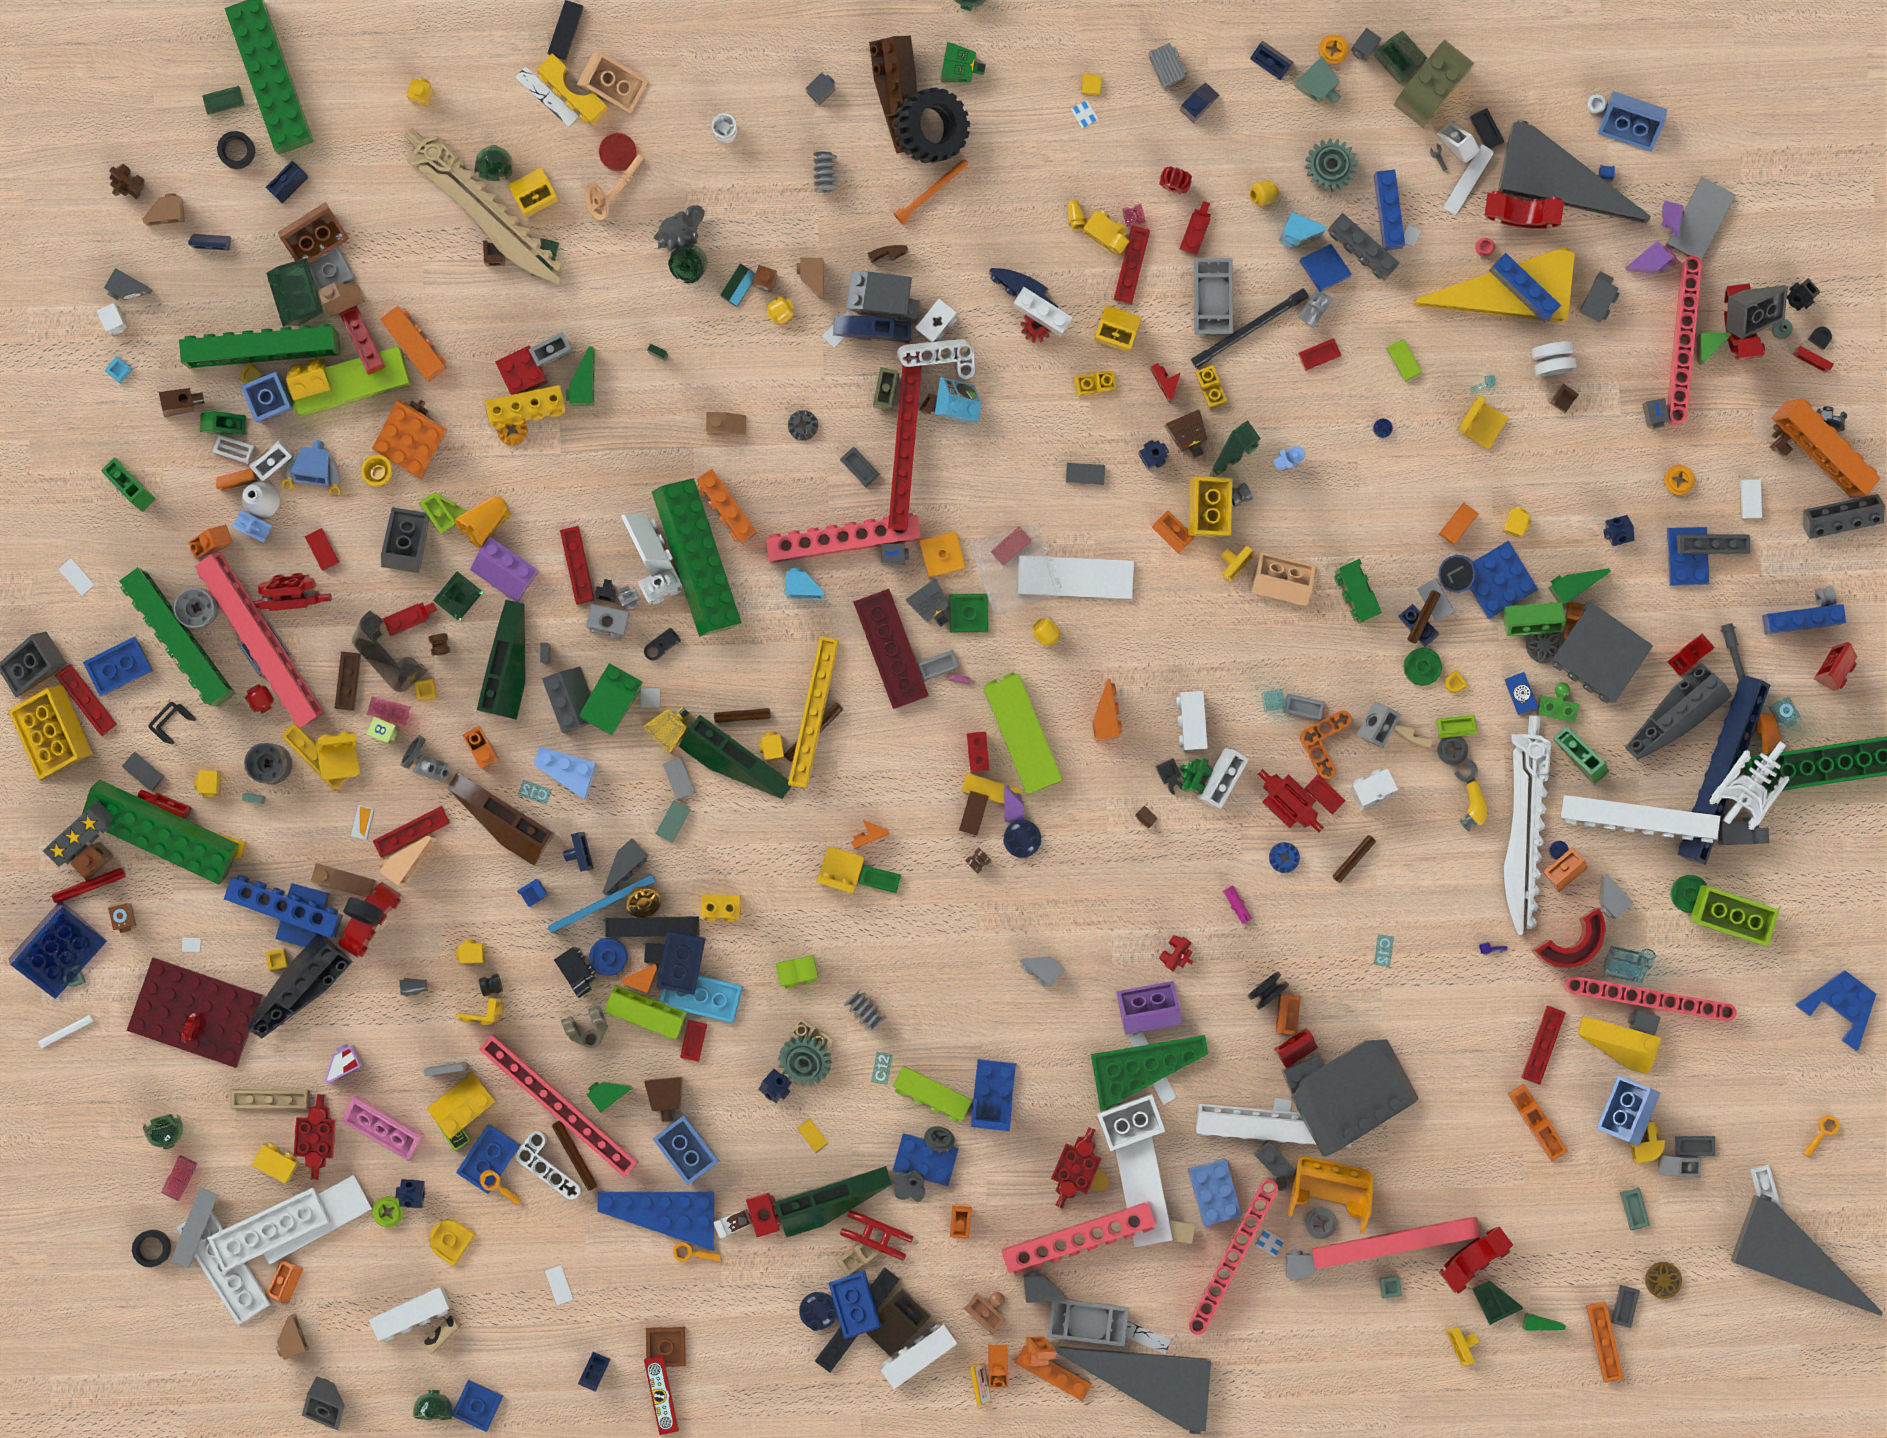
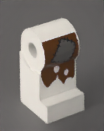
[713,1209,752,1239]

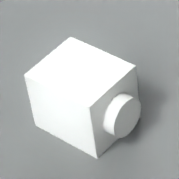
[97,303,128,335]

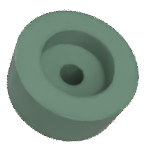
[1772,319,1793,339]

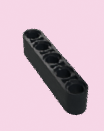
[605,916,700,937]

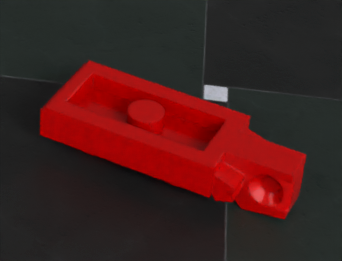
[1179,201,1211,256]
[383,602,437,636]
[137,789,192,819]

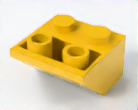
[508,167,559,218]
[1094,305,1142,353]

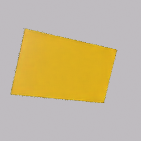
[797,1118,828,1153]

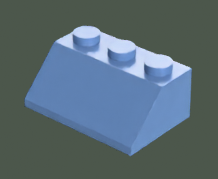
[1598,91,1667,152]

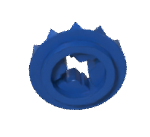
[1269,842,1300,873]

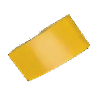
[1195,365,1227,410]
[1073,370,1117,396]

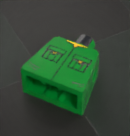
[941,42,986,83]

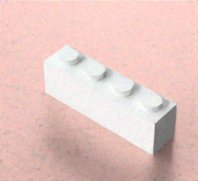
[369,1286,452,1342]
[881,1323,957,1389]

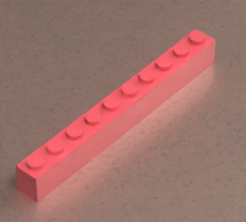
[195,552,325,728]
[479,1034,639,1178]

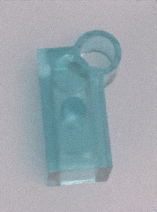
[1604,946,1656,983]

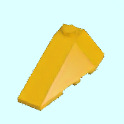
[1578,1016,1661,1074]

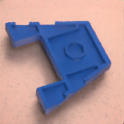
[1795,970,1876,1051]

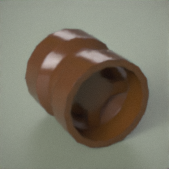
[428,633,450,656]
[965,847,991,874]

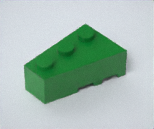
[1334,559,1382,623]

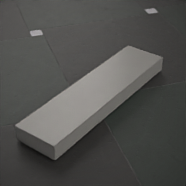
[170,1188,219,1268]

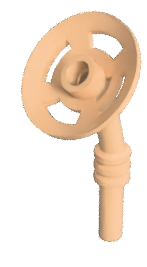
[585,154,644,220]

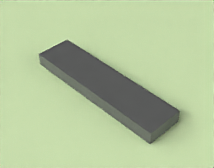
[1677,534,1750,554]

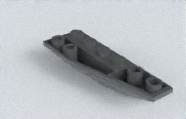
[1625,663,1732,760]

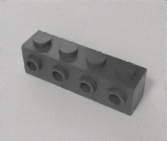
[1328,213,1400,281]
[1803,494,1885,539]

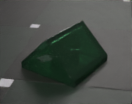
[433,571,483,621]

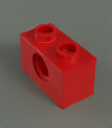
[967,731,990,773]
[746,1192,781,1237]

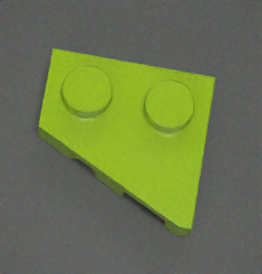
[419,492,468,535]

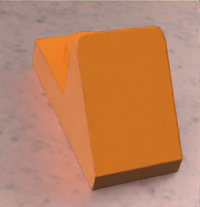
[851,820,889,849]
[950,1205,972,1239]
[1025,1336,1057,1366]

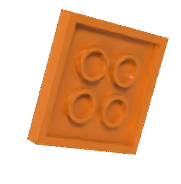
[372,400,448,479]

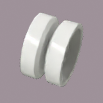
[1531,341,1577,377]

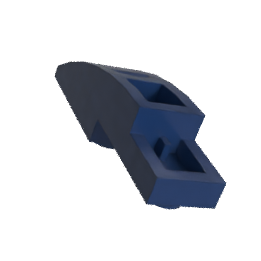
[989,268,1058,308]
[833,315,912,342]

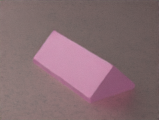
[342,1096,424,1161]

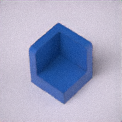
[517,879,548,907]

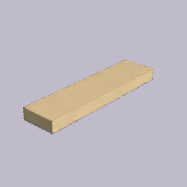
[230,1089,309,1109]

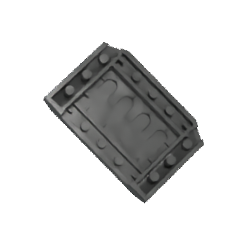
[1291,1039,1419,1157]

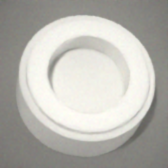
[1586,94,1607,115]

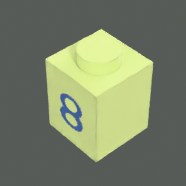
[367,717,399,744]

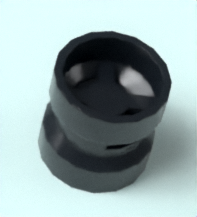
[479,974,503,997]

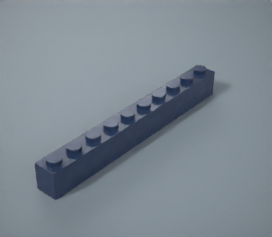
[1677,675,1771,865]

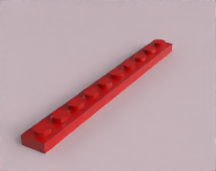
[888,342,923,531]

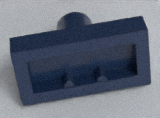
[563,832,594,872]
[578,1352,611,1392]

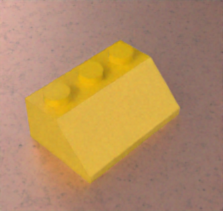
[1188,476,1233,537]
[427,1072,497,1139]

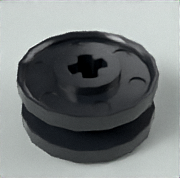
[1247,971,1289,1010]

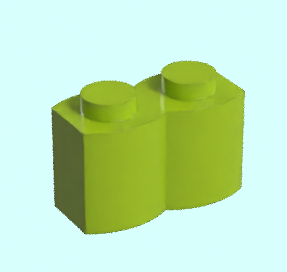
[775,955,819,989]

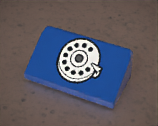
[1504,672,1538,715]

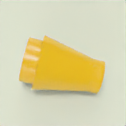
[1067,200,1087,230]

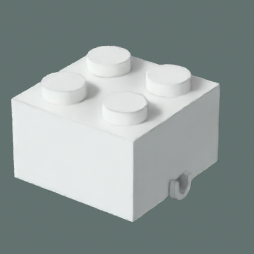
[1350,768,1398,811]

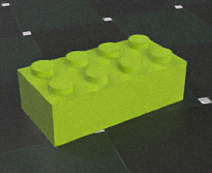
[1689,886,1779,947]

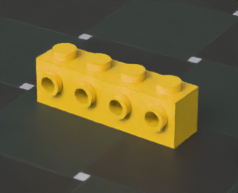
[484,385,565,429]

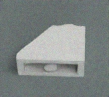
[1437,121,1480,163]

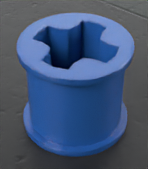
[1598,164,1615,181]

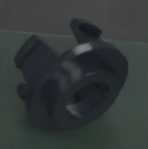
[1817,406,1847,432]

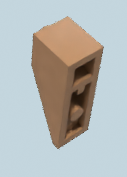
[310,863,375,897]

